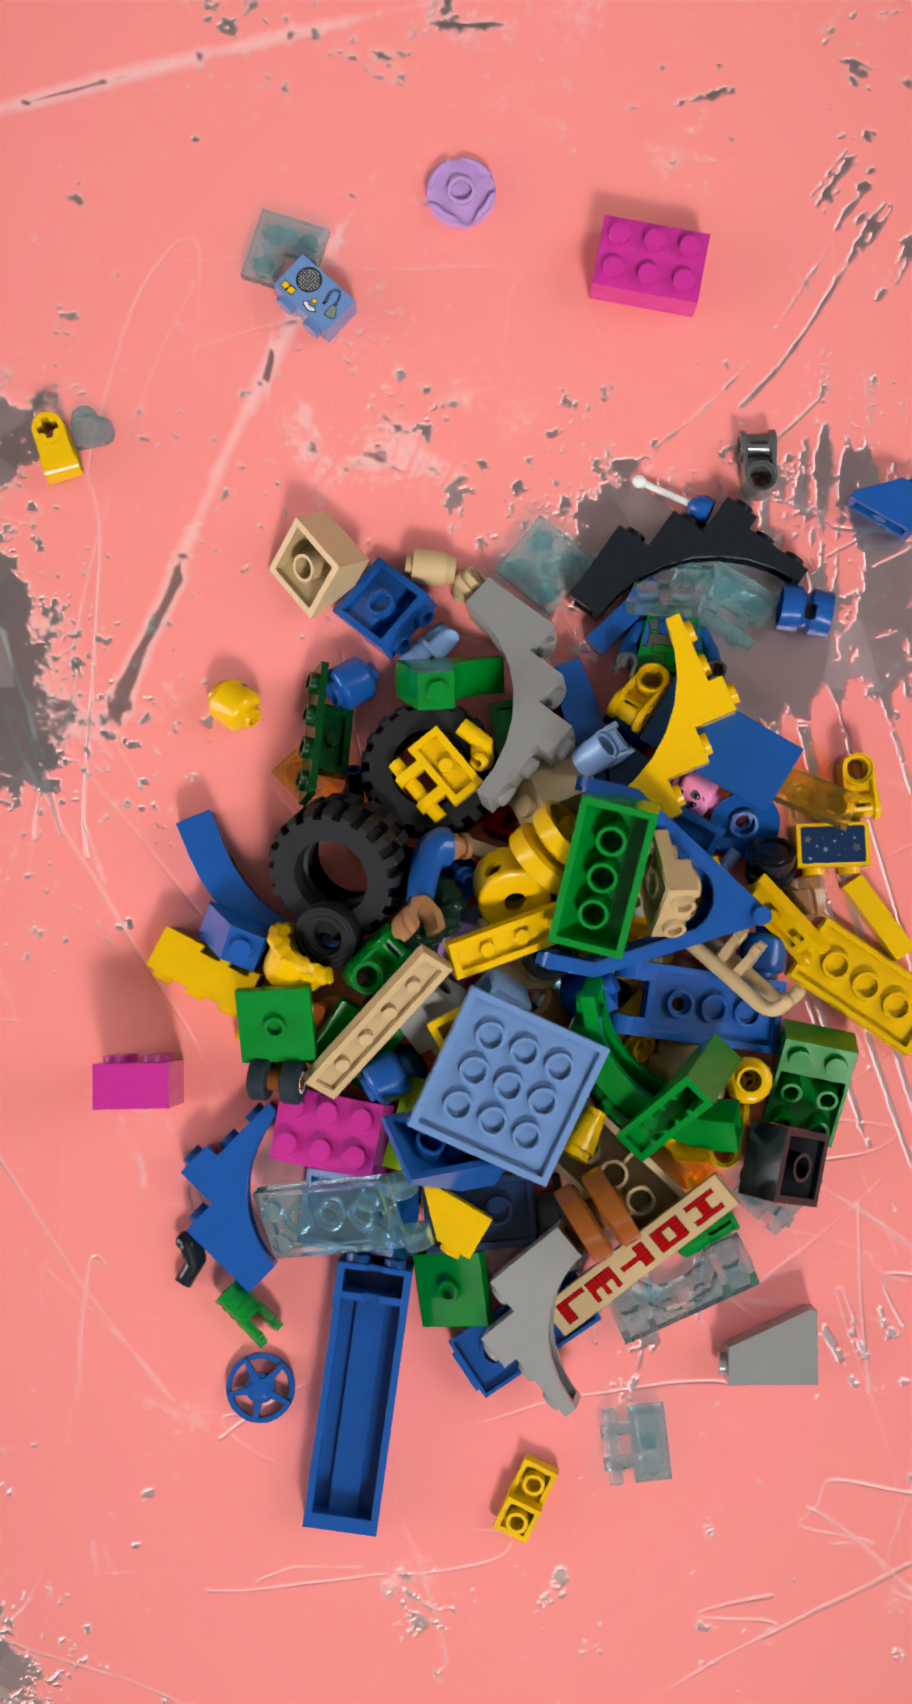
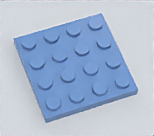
[406,985,611,1187]

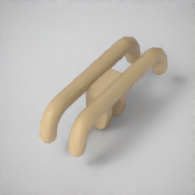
[685,900,805,1017]

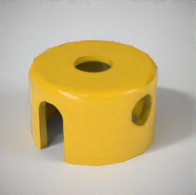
[473,846,551,924]

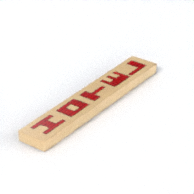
[554,1171,740,1336]

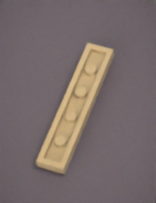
[303,944,453,1099]

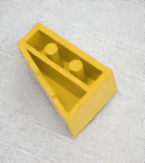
[146,926,266,1018]

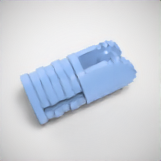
[395,622,459,664]

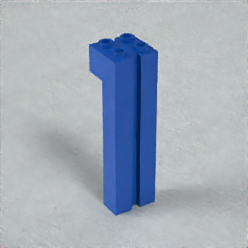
[302,1250,414,1537]

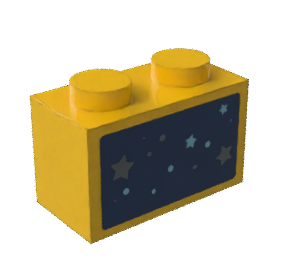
[790,822,871,876]

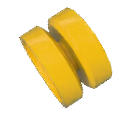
[508,800,577,896]

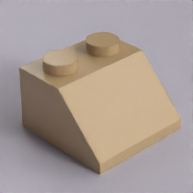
[269,511,369,619]
[509,747,593,825]

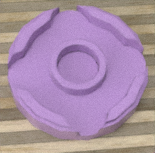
[427,157,496,229]

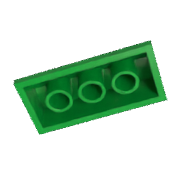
[547,794,661,960]

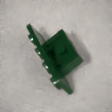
[295,661,353,806]

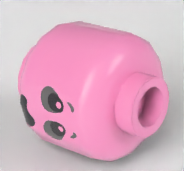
[670,771,723,816]

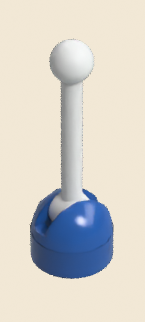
[632,474,716,526]

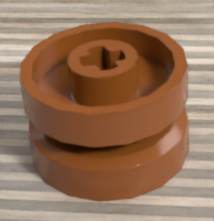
[553,1165,642,1265]

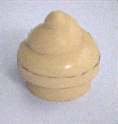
[452,565,486,602]

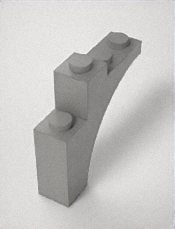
[481,1218,586,1417]

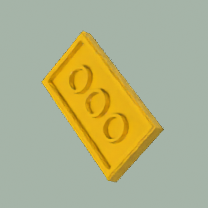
[784,916,912,1057]

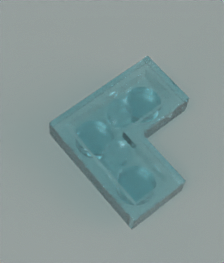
[240,208,331,289]
[626,562,715,618]

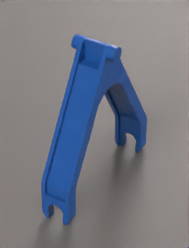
[535,775,772,977]

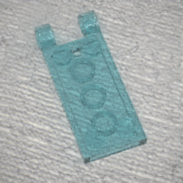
[253,1170,435,1259]

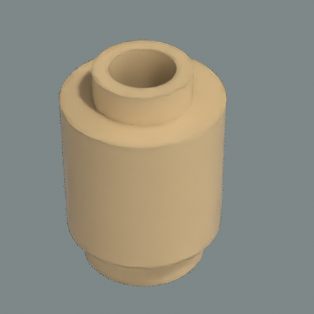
[404,547,457,587]

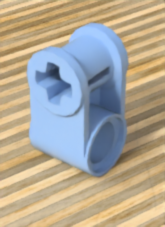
[571,721,636,777]

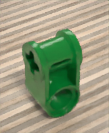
[342,924,414,994]

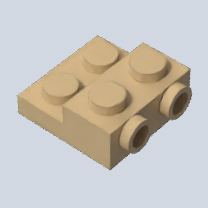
[639,830,701,938]

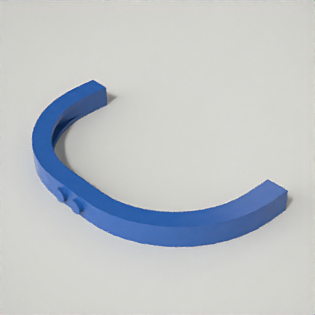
[176,657,607,970]

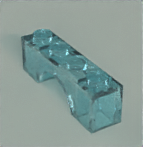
[608,1232,760,1345]

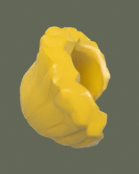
[263,921,334,991]

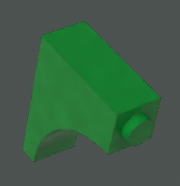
[395,655,504,711]
[615,1033,742,1162]

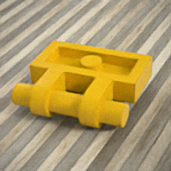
[389,725,483,824]

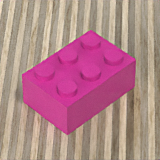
[589,215,710,317]
[92,1052,184,1110]
[269,1087,398,1180]

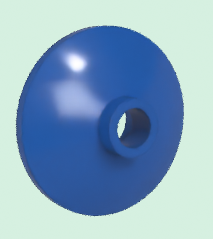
[709,794,780,858]

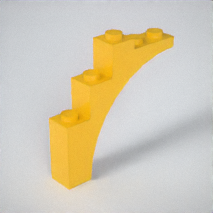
[628,613,740,820]

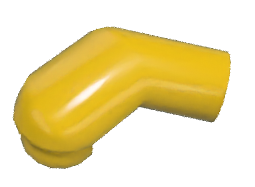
[455,718,495,772]
[663,1139,709,1163]

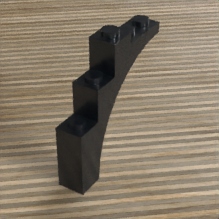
[568,497,808,622]

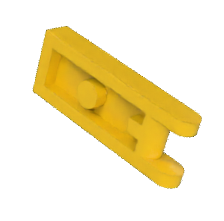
[745,873,831,967]

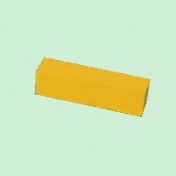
[839,874,912,961]

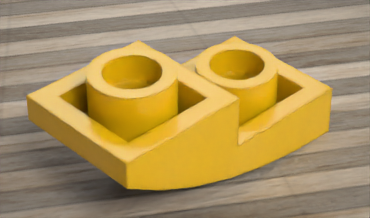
[493,1452,559,1543]

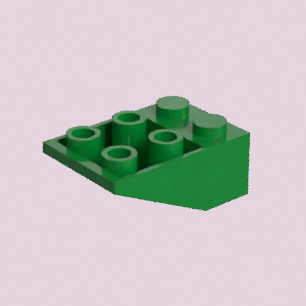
[761,1018,859,1148]

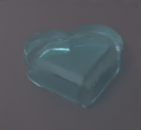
[71,406,115,451]

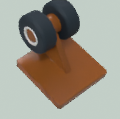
[246,1001,327,1105]

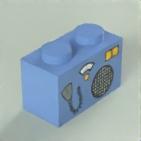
[274,254,357,343]

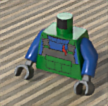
[613,594,727,683]

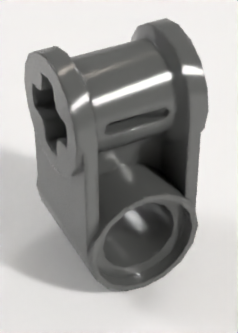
[737,429,778,502]

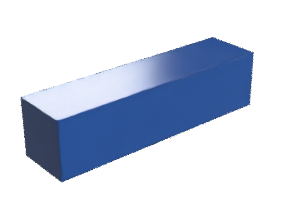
[585,576,666,657]

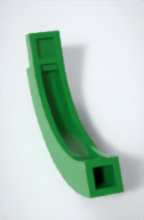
[571,976,743,1153]

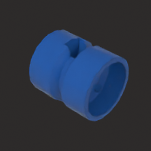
[775,583,835,638]

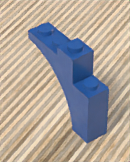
[181,1101,278,1292]

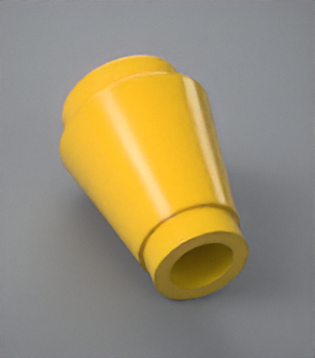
[562,1105,607,1164]

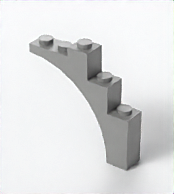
[465,577,576,813]

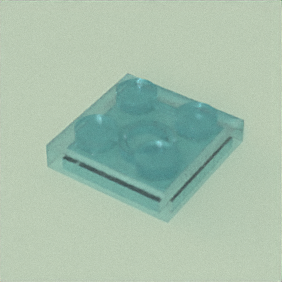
[495,514,595,617]

